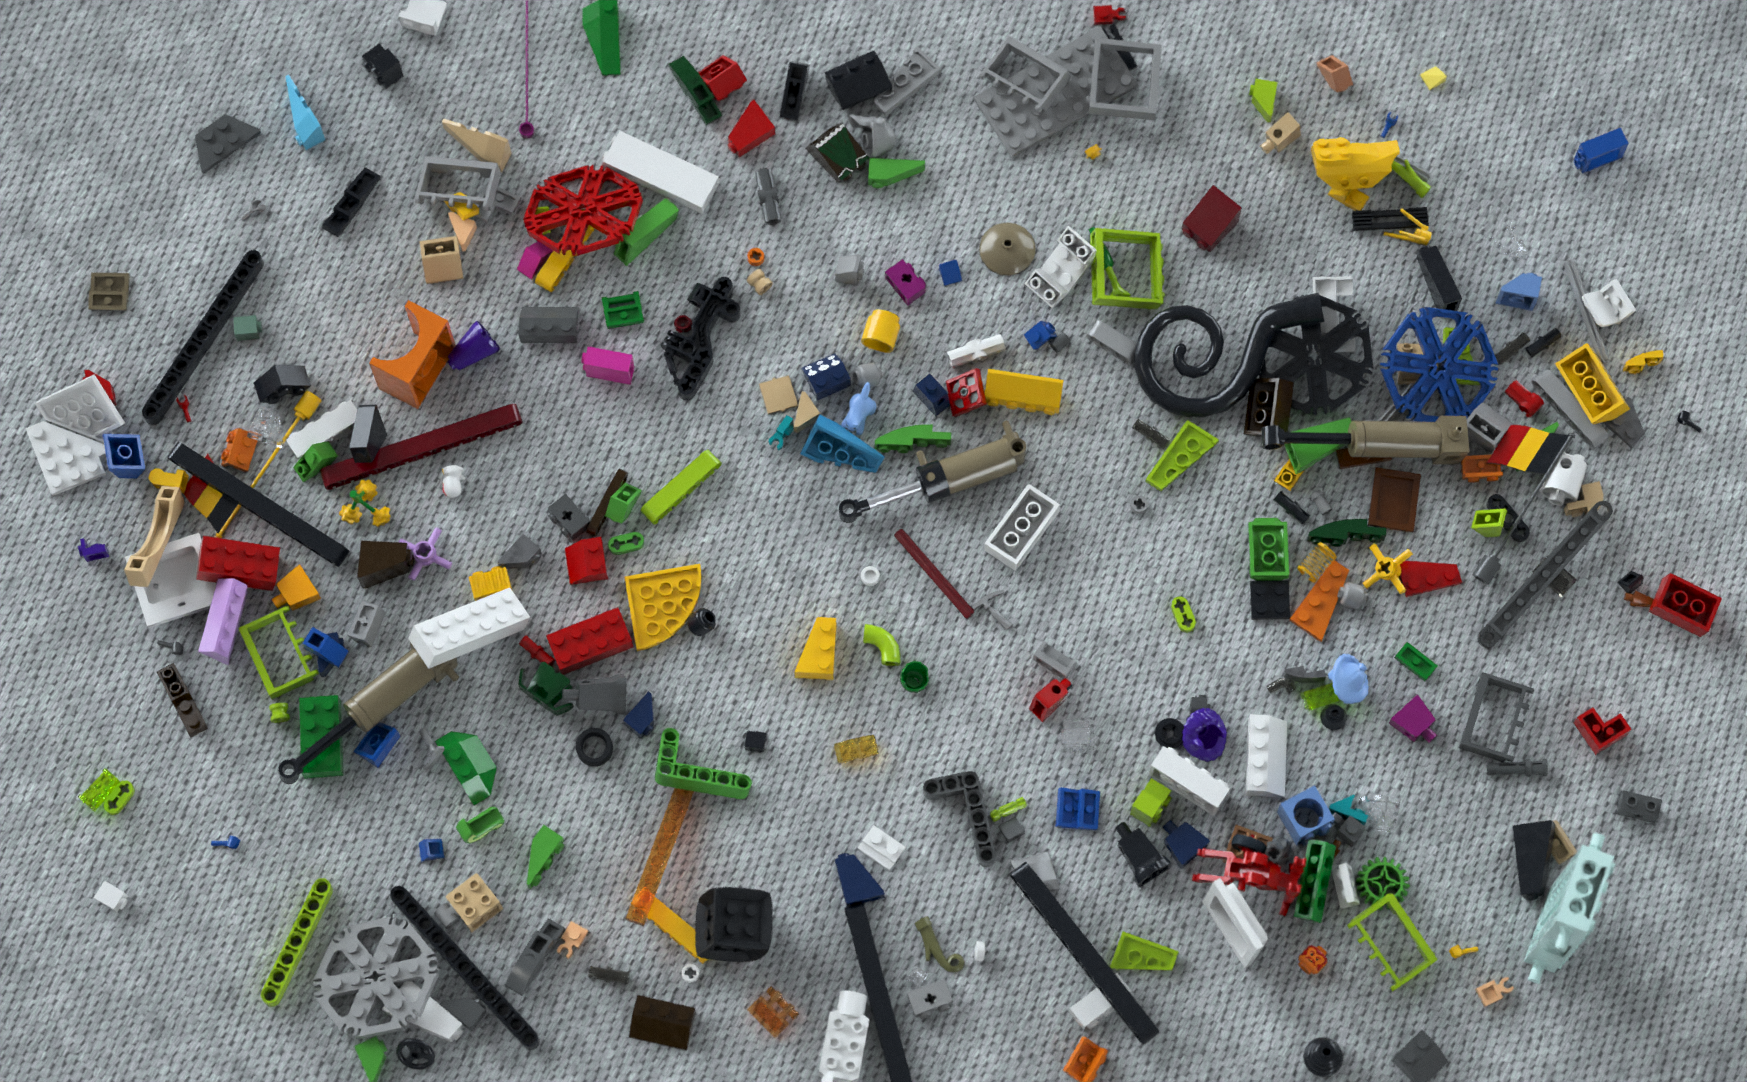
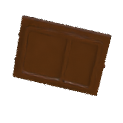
[1368,467,1421,533]

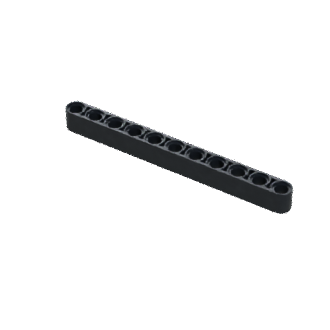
[142,250,264,425]
[167,442,350,567]
[1009,862,1160,1045]
[390,886,540,1050]
[844,903,912,1082]

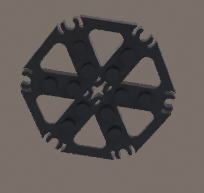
[1259,295,1374,416]

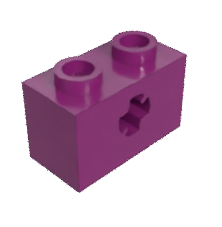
[885,259,926,306]

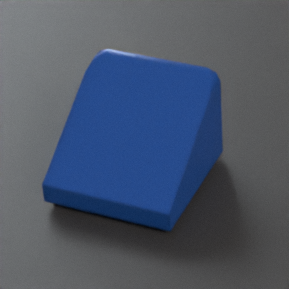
[939,260,962,286]
[419,839,444,862]

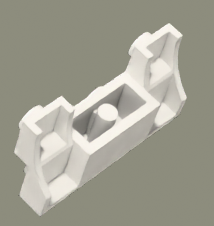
[1313,276,1356,354]

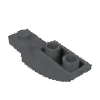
[505,918,565,996]

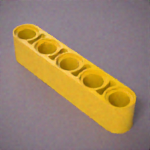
[535,209,594,292]
[630,888,707,964]

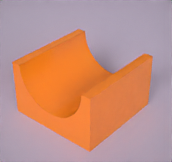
[369,300,456,409]

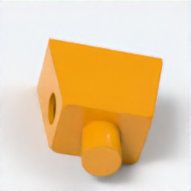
[271,564,321,611]

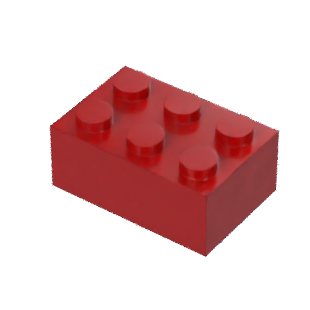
[1649,573,1722,637]

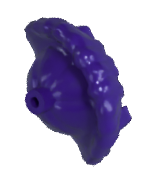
[1182,708,1227,762]

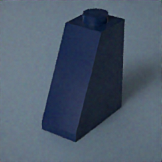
[835,853,885,907]

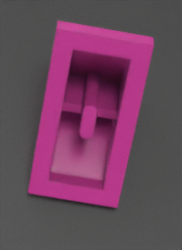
[517,241,553,280]

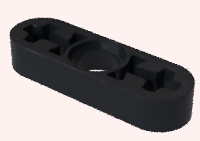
[1487,494,1530,542]

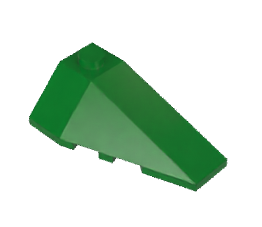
[582,0,621,75]

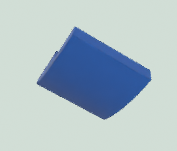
[1056,787,1100,830]

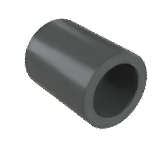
[1049,332,1071,353]

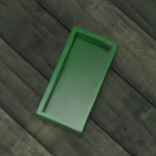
[299,695,344,779]

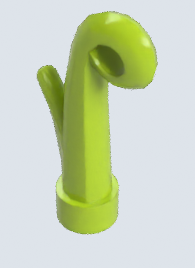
[1392,159,1431,198]

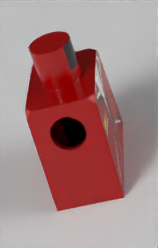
[1029,678,1072,722]

